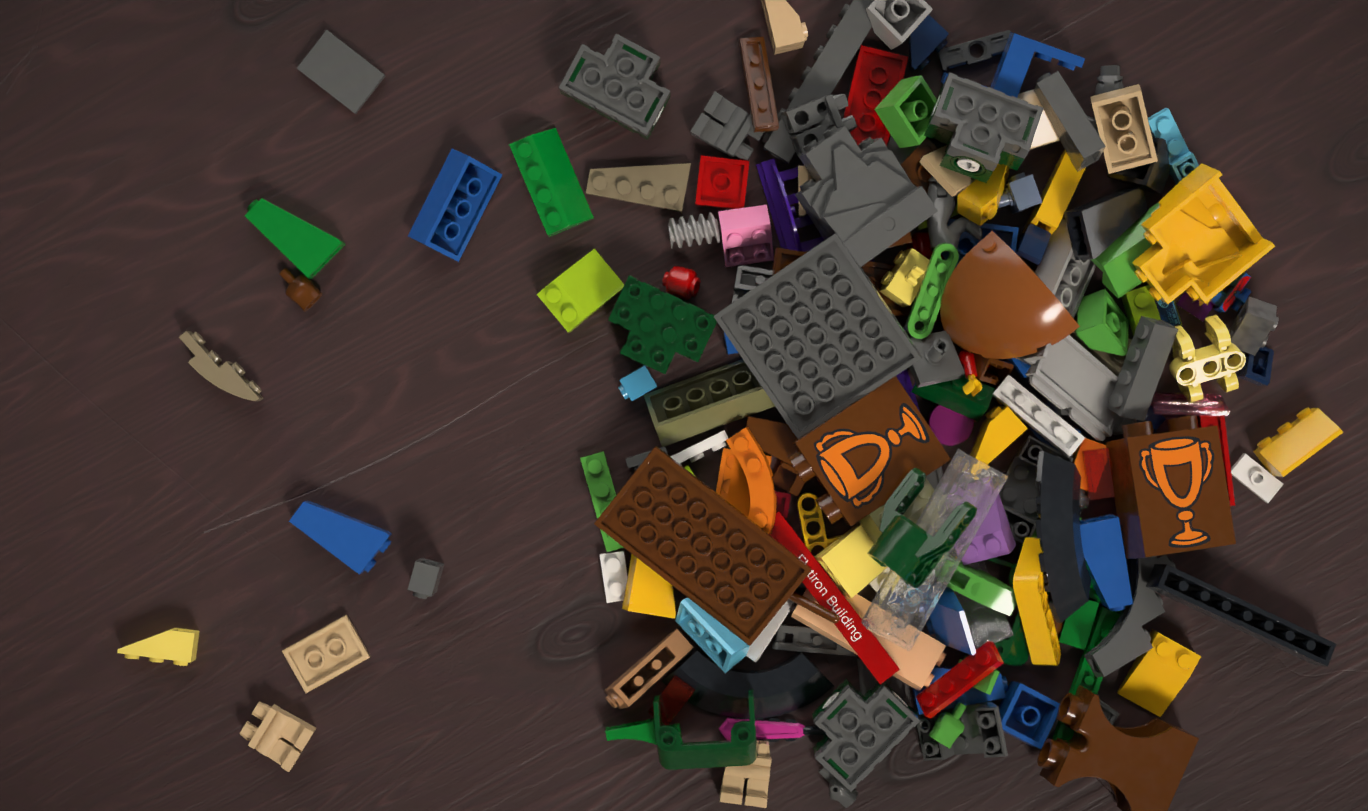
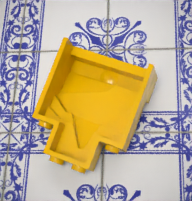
[1132,163,1275,304]

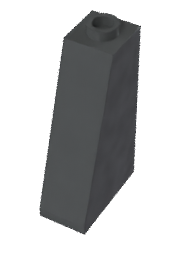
[1034,71,1106,172]

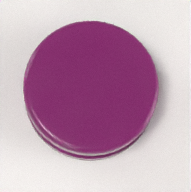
[927,404,974,446]

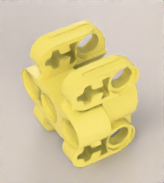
[1169,315,1246,403]

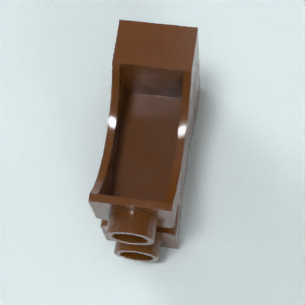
[1037,685,1199,811]

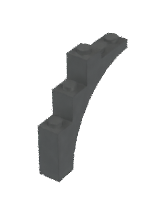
[1084,554,1176,677]

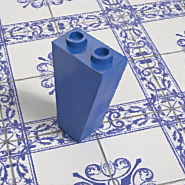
[289,500,392,575]

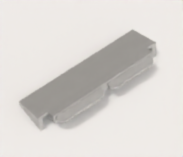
[1024,335,1137,441]

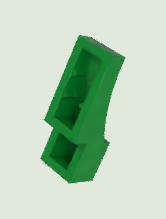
[605,718,683,745]

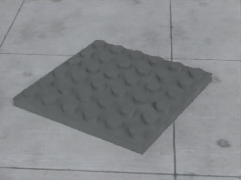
[714,232,922,439]

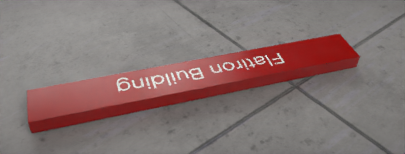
[771,512,900,685]

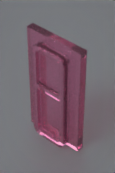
[1150,392,1230,416]

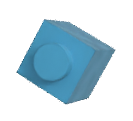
[618,366,657,401]

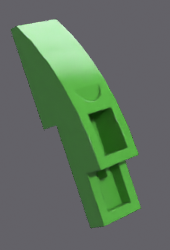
[931,552,1017,616]

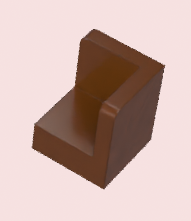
[772,461,804,497]

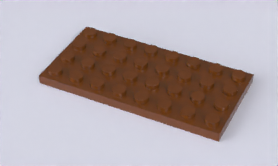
[594,446,812,646]

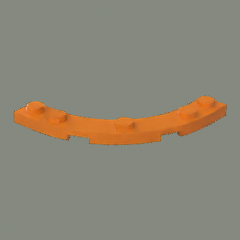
[726,427,777,535]

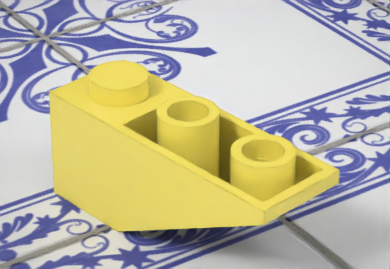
[117,628,199,666]

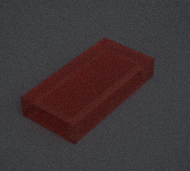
[1082,448,1115,500]
[648,676,695,725]

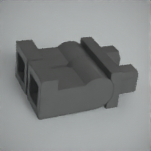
[690,91,765,161]
[781,94,857,157]

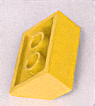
[1253,407,1343,477]

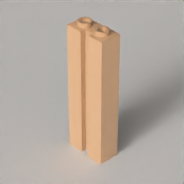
[791,579,946,691]

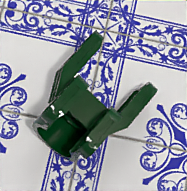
[867,468,977,588]

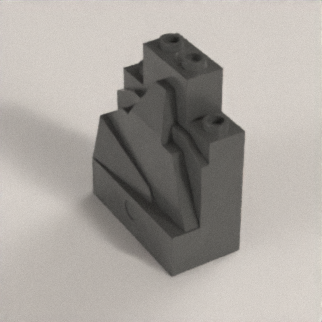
[795,126,938,267]

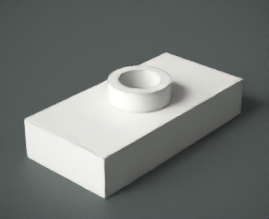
[1231,453,1283,503]

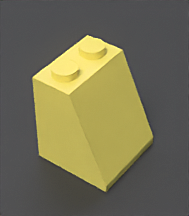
[815,523,887,598]

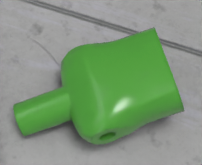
[928,702,967,749]

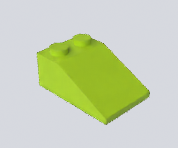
[537,249,624,333]

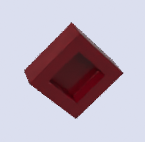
[775,491,791,518]

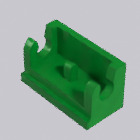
[1059,599,1099,650]

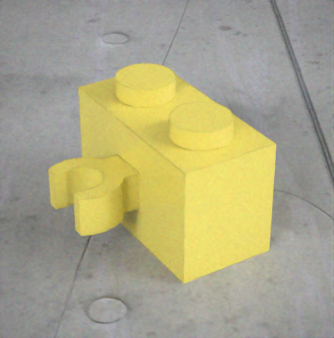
[879,248,930,308]

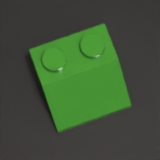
[1075,289,1129,356]

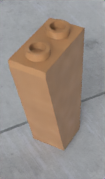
[604,629,694,709]

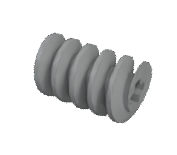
[668,212,720,249]

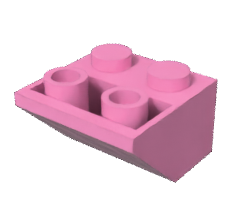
[718,205,774,267]

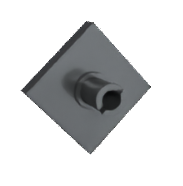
[909,331,965,388]

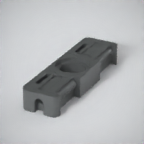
[937,30,1011,72]

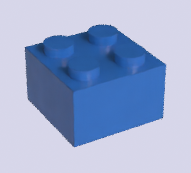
[999,681,1060,749]

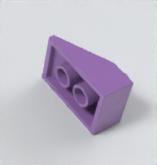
[946,476,1016,565]

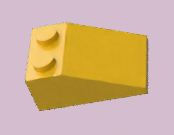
[963,406,1028,478]
[1117,629,1201,717]

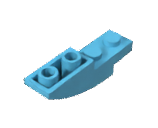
[1148,108,1199,185]

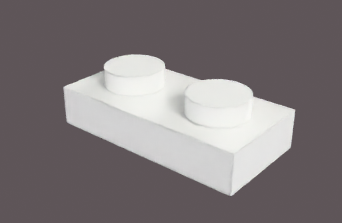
[600,550,628,603]

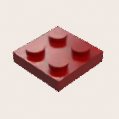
[695,155,749,209]

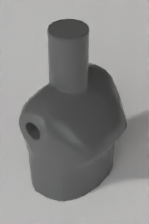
[818,766,858,808]

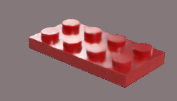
[843,45,908,147]

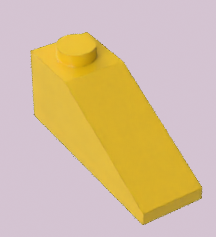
[957,164,1009,226]

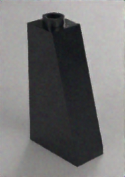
[1064,186,1148,260]

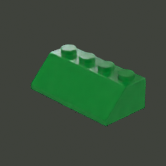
[509,128,594,237]

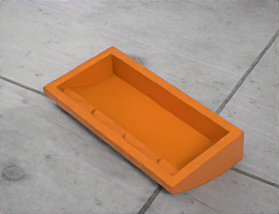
[716,448,772,518]

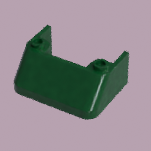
[975,557,1050,666]
[653,690,757,770]

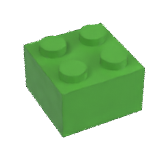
[874,75,937,148]

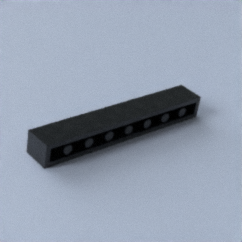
[1146,564,1336,667]

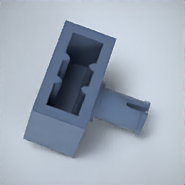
[998,172,1042,214]

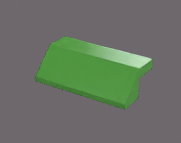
[1090,203,1159,299]

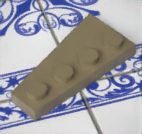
[586,163,691,212]

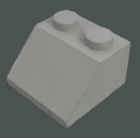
[866,0,933,50]

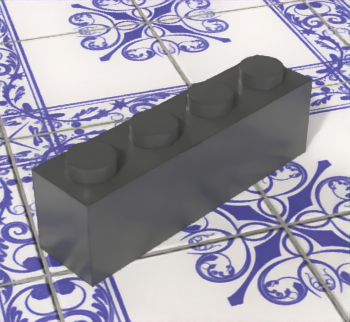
[1107,316,1178,421]

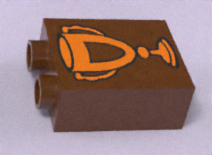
[788,376,951,526]
[1106,415,1236,559]

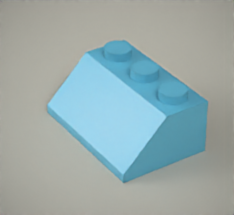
[675,598,750,673]

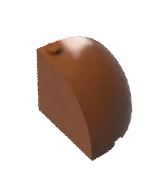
[940,231,1080,359]

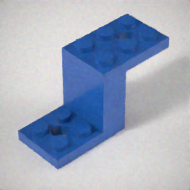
[941,32,1085,98]

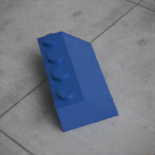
[408,149,502,262]

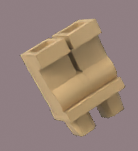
[239,702,316,772]
[719,740,772,808]

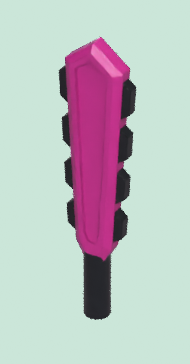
[718,717,826,742]

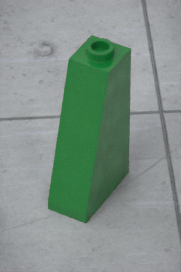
[245,198,346,279]

